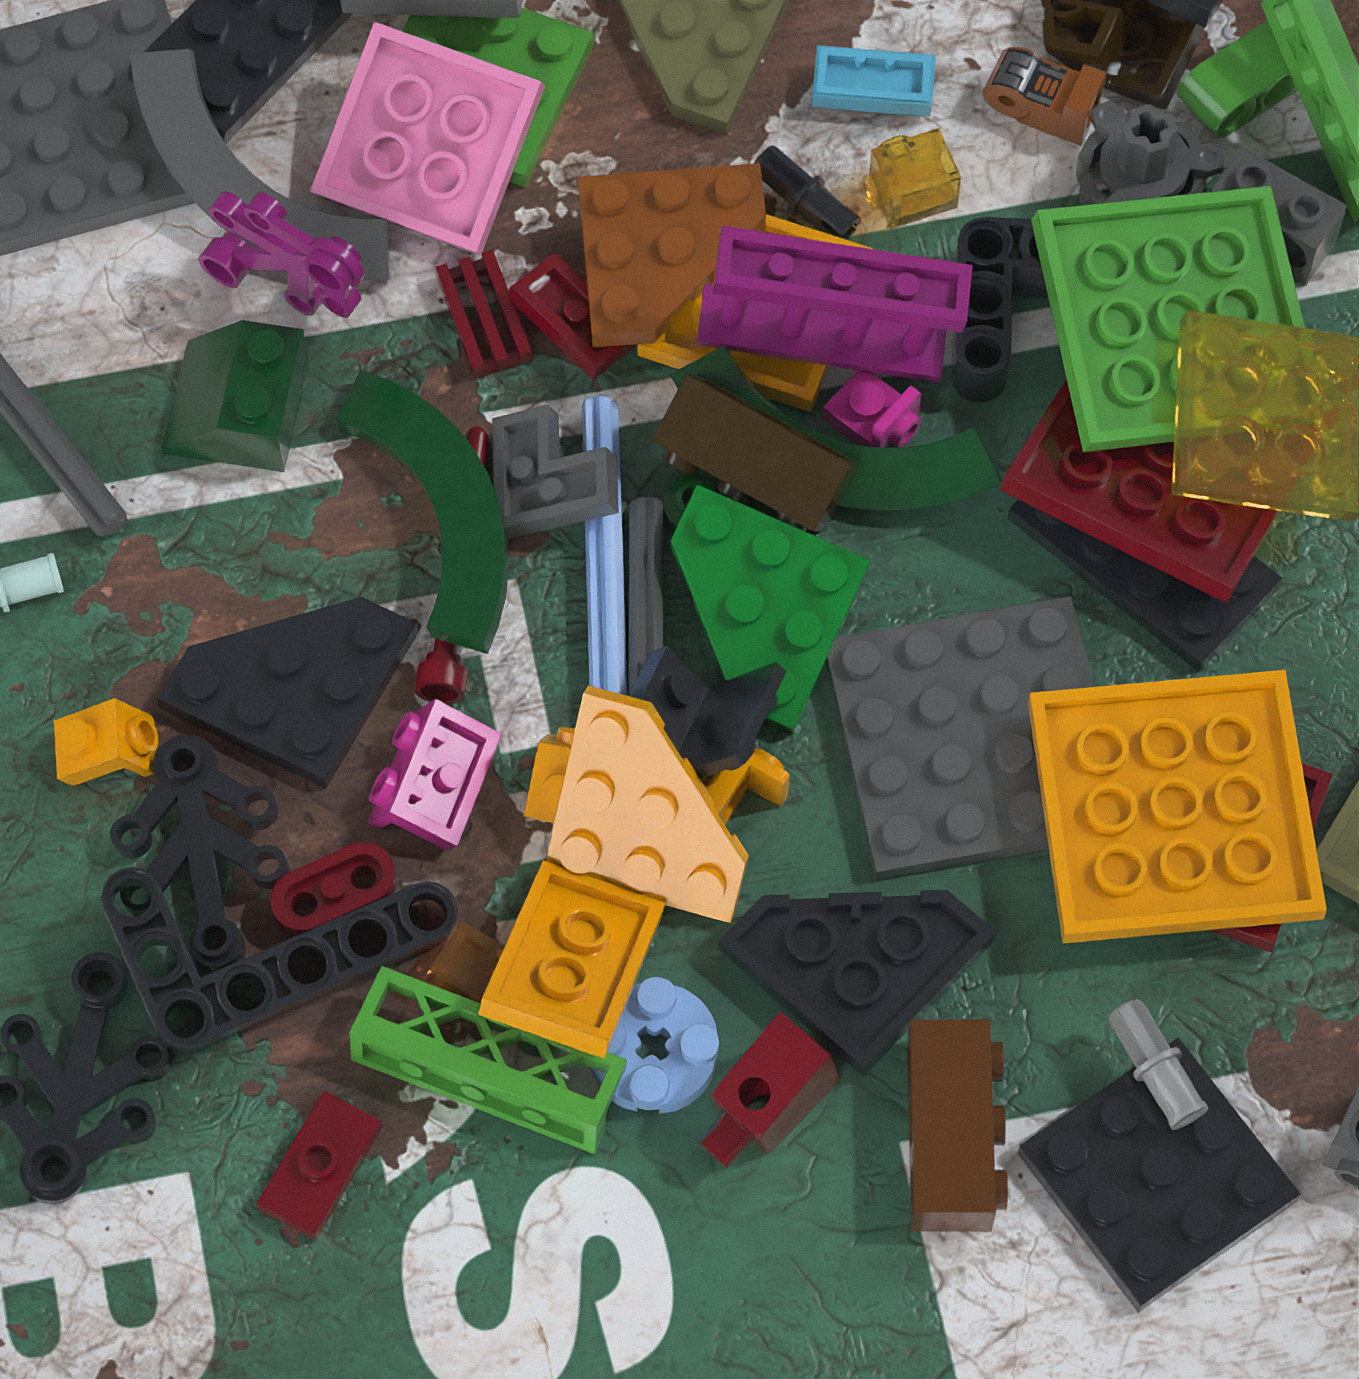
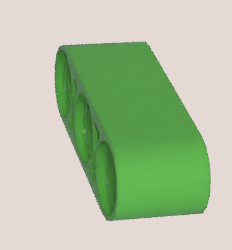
[1177,20,1349,139]

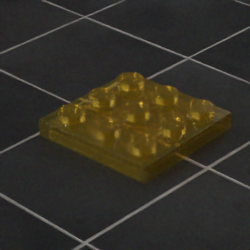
[1172,310,1359,522]

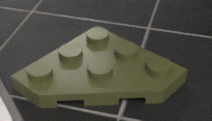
[615,0,790,135]

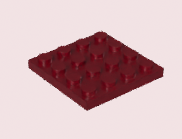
[1000,378,1330,603]

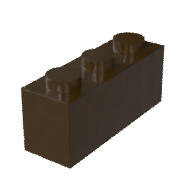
[651,374,860,532]

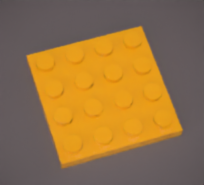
[1028,670,1327,944]

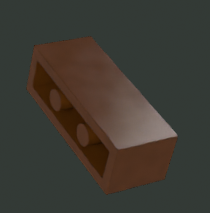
[907,1019,1008,1232]

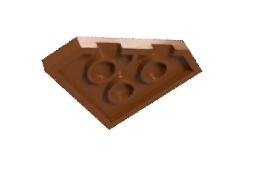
[578,163,766,348]

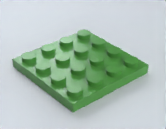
[1031,186,1326,452]

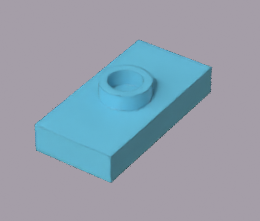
[812,45,936,117]

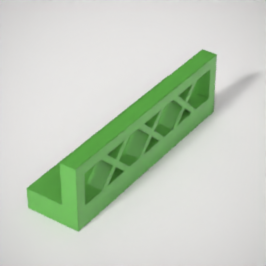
[1260,0,1359,223]
[350,966,627,1154]

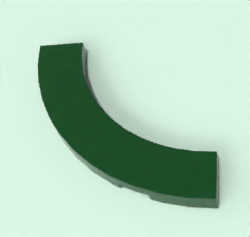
[669,346,1003,510]
[336,370,508,654]

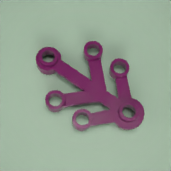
[198,191,365,318]

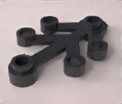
[110,734,290,974]
[0,952,171,1204]

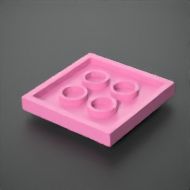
[310,22,545,256]

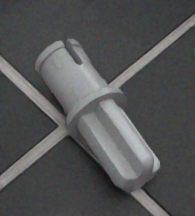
[1109,999,1208,1130]

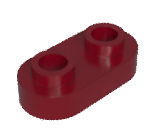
[270,842,397,937]

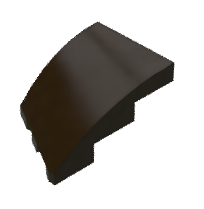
[1041,0,1205,110]

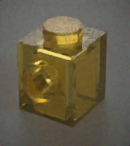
[863,128,961,229]

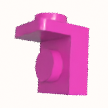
[822,370,922,448]

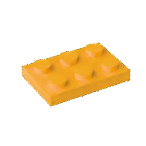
[478,860,666,1059]

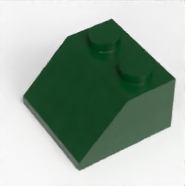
[162,320,309,472]

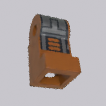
[982,47,1107,146]

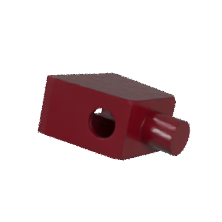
[698,1011,840,1169]

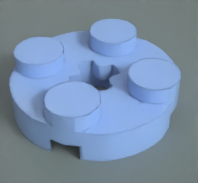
[590,977,719,1113]

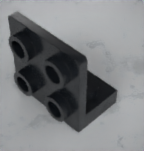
[629,646,786,779]

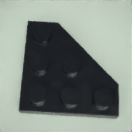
[157,597,418,789]
[718,890,996,1077]

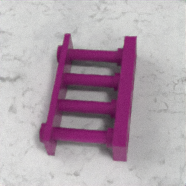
[696,225,973,383]

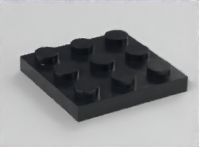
[1017,1037,1301,1313]

